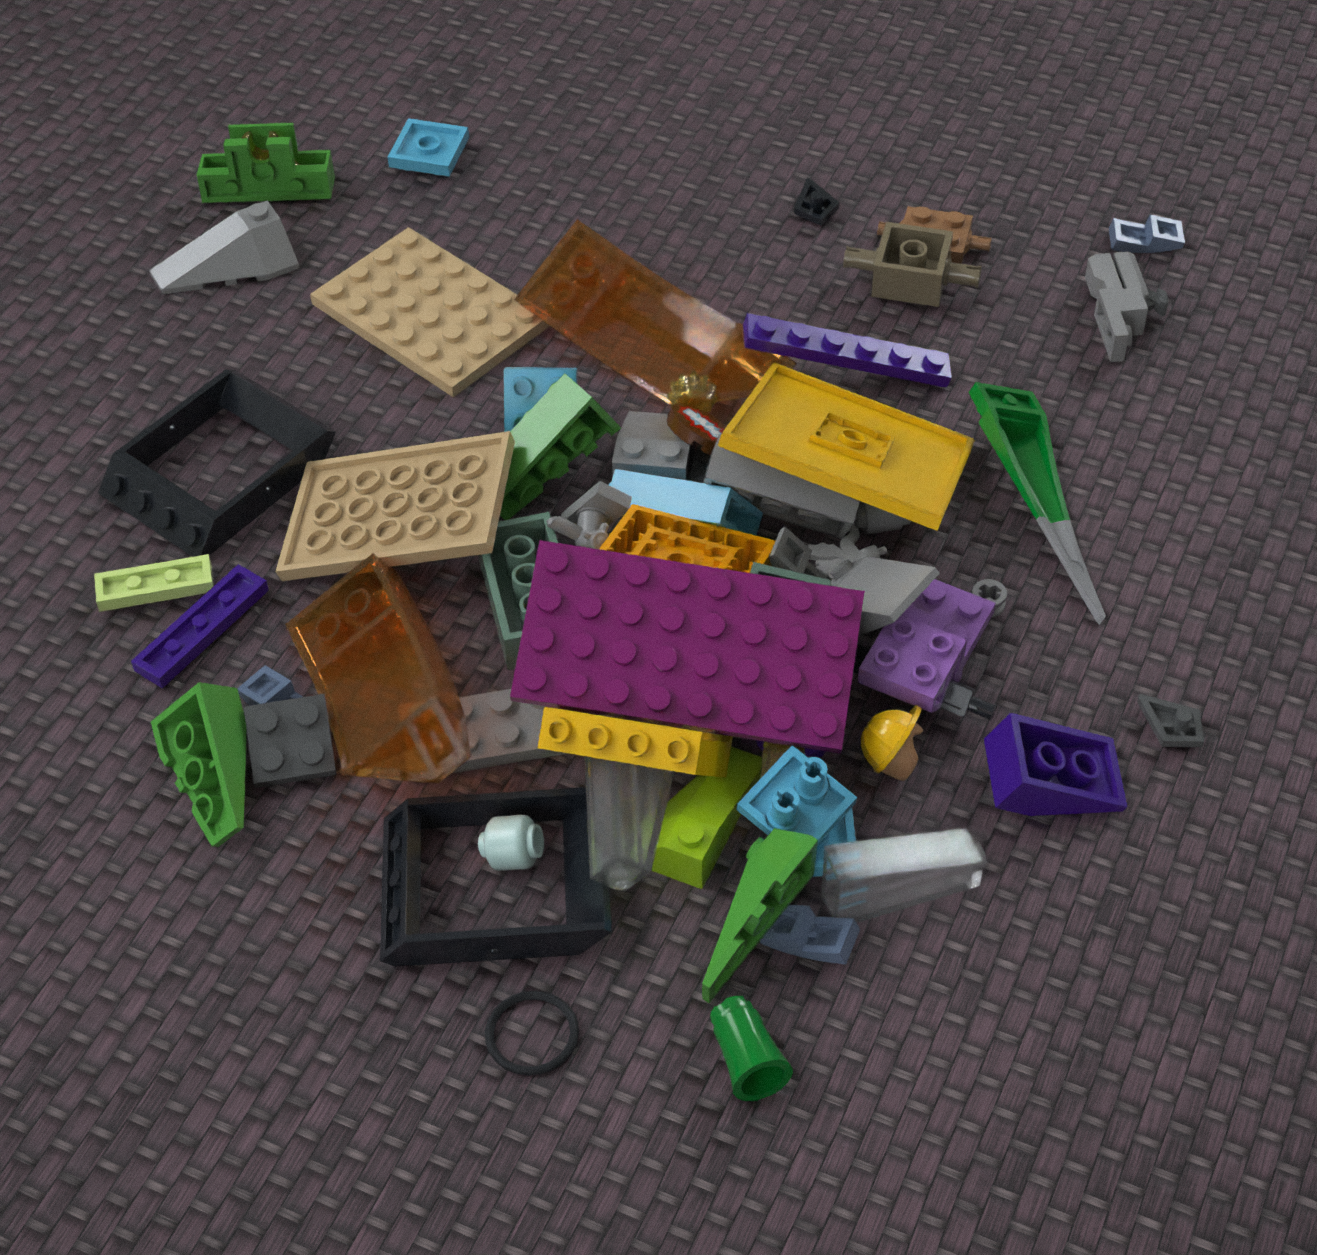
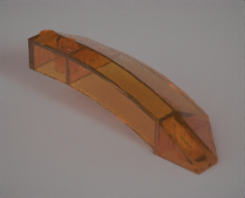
[514,219,797,406]
[285,553,471,784]

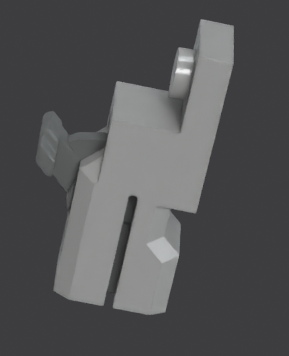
[1085,252,1168,362]

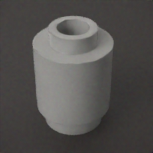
[854,501,911,535]

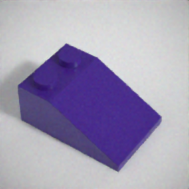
[984,713,1127,816]

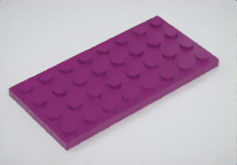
[510,540,865,754]

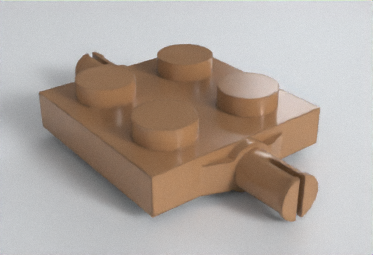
[877,206,992,264]

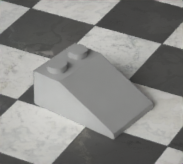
[612,411,696,481]
[831,556,940,636]

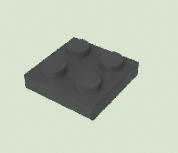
[244,694,337,788]

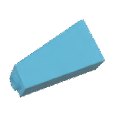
[609,469,763,535]

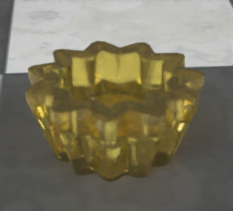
[666,371,718,413]

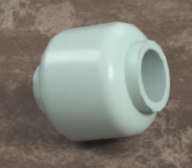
[478,815,544,871]

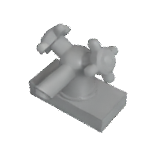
[546,481,632,549]

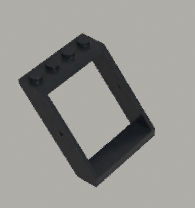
[98,369,336,557]
[380,786,612,967]

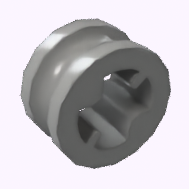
[972,579,1007,618]

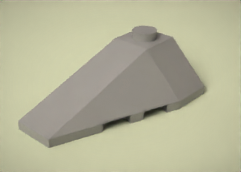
[149,200,299,294]

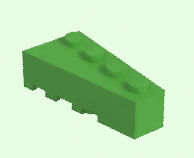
[500,373,621,520]

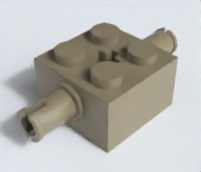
[843,222,982,307]

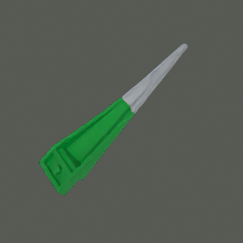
[968,382,1106,625]

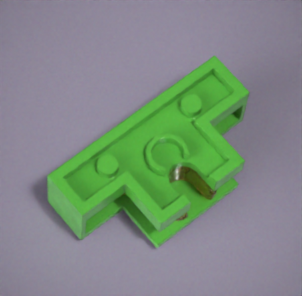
[197,123,335,203]

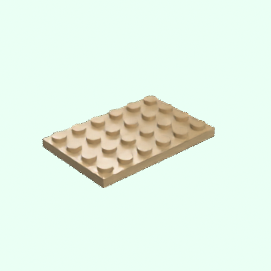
[310,227,551,397]
[275,431,515,581]

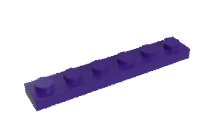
[743,313,952,388]

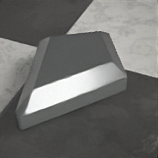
[1137,694,1204,747]

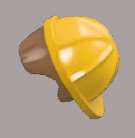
[861,705,923,781]

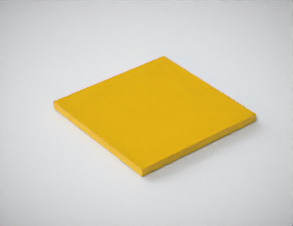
[718,363,975,531]

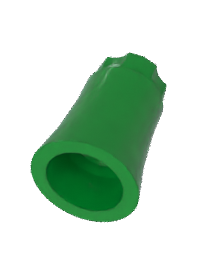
[710,996,793,1101]

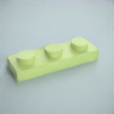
[94,554,214,612]

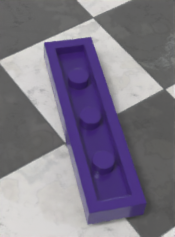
[131,564,269,688]

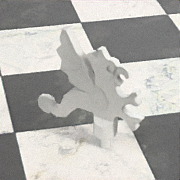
[808,523,887,580]

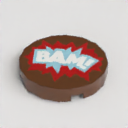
[666,403,727,455]

